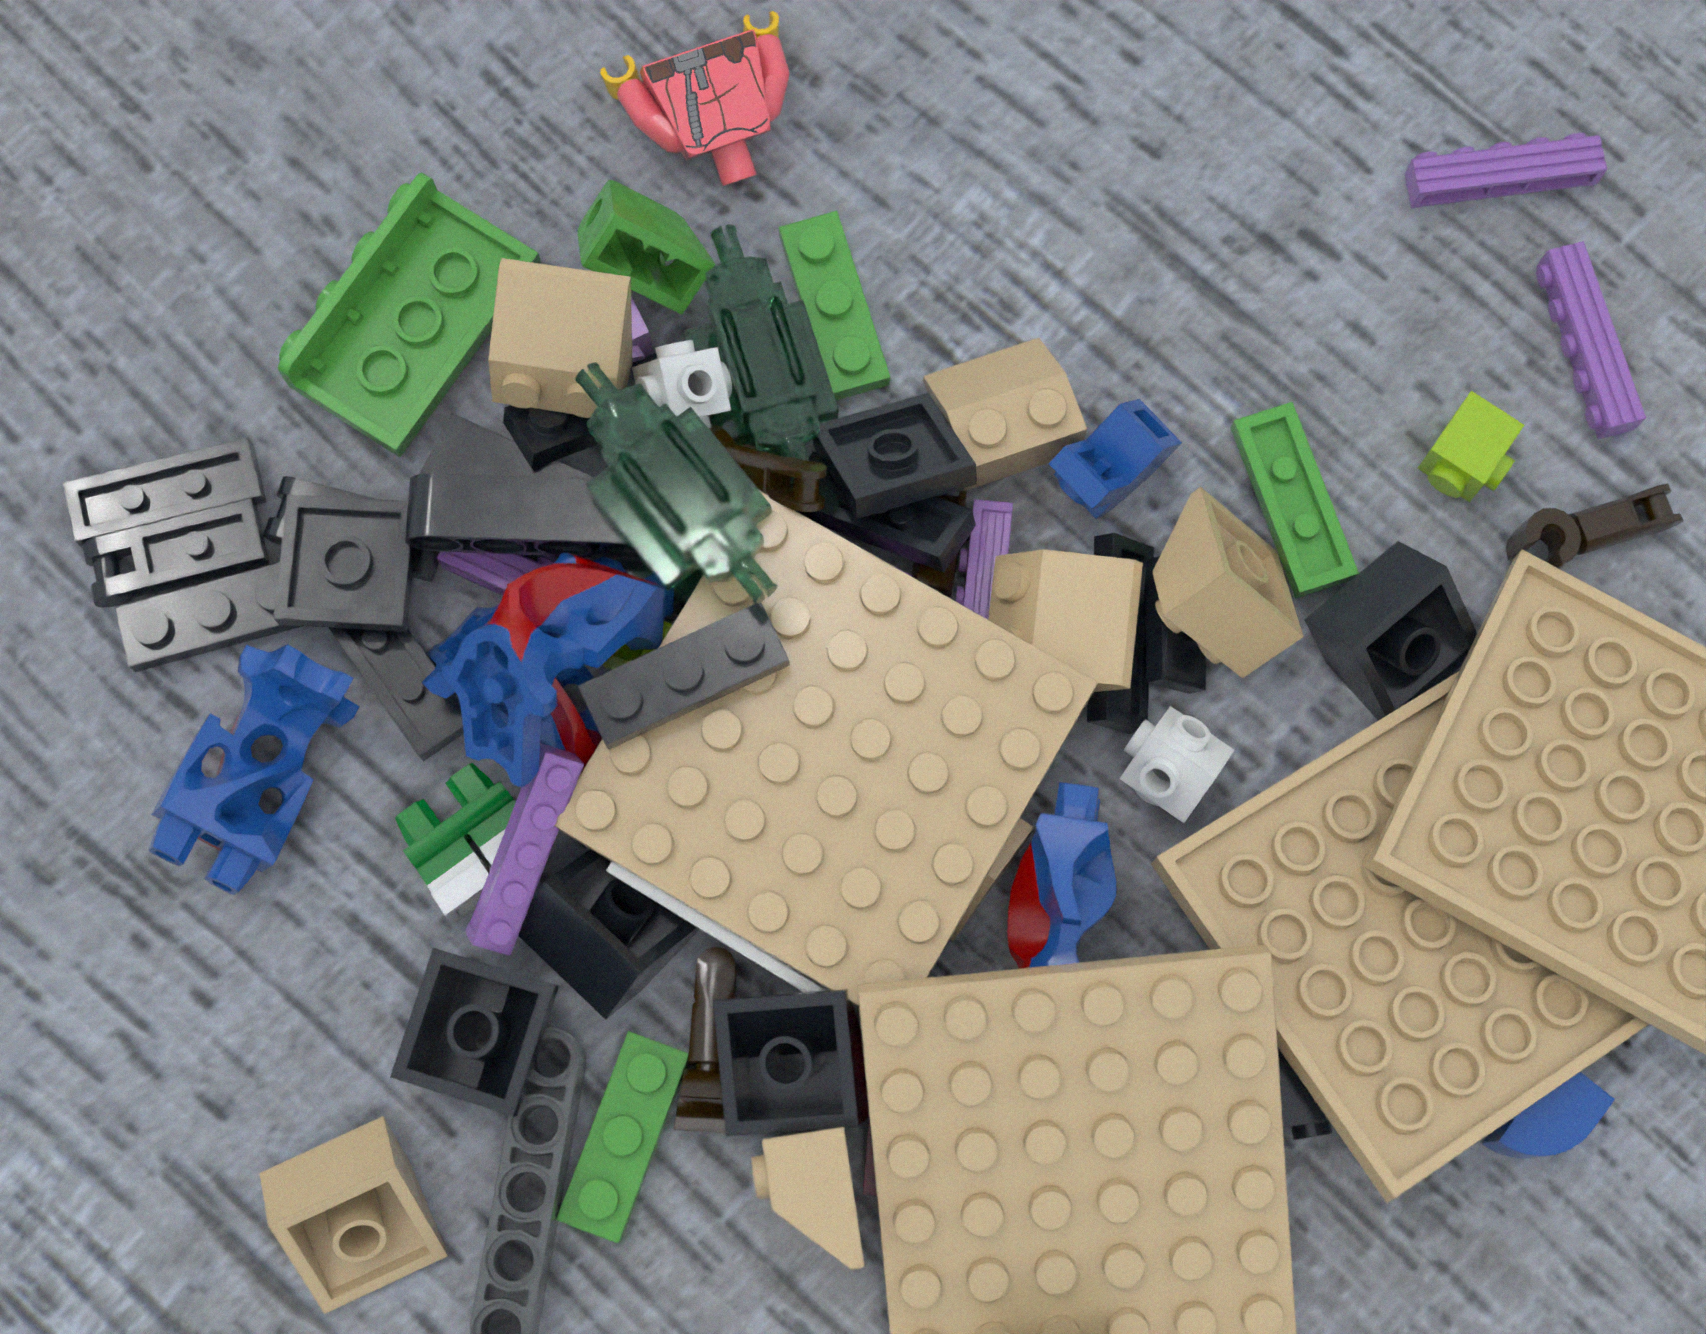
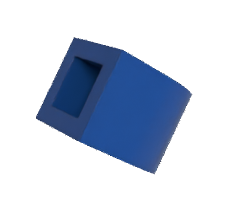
[1048,399,1182,519]
[1482,1072,1615,1159]

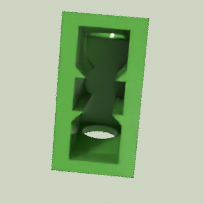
[577,180,715,315]

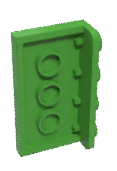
[278,172,541,458]

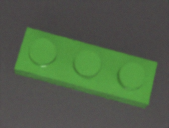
[779,211,891,402]
[1230,402,1359,599]
[556,1031,688,1244]

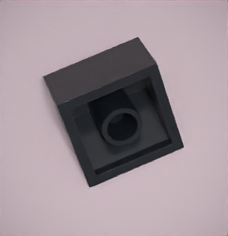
[1305,541,1477,721]
[518,849,700,1020]
[390,948,559,1117]
[713,989,870,1136]

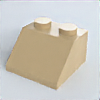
[488,258,633,420]
[923,338,1087,491]
[1152,487,1304,678]
[988,549,1143,692]
[259,1116,448,1314]
[751,1127,864,1269]

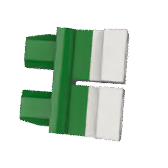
[395,763,554,923]

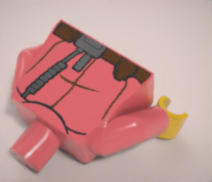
[600,11,790,186]

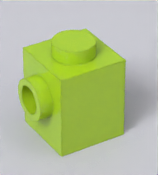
[1417,391,1524,502]

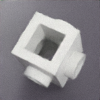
[632,340,732,436]
[1120,706,1234,823]

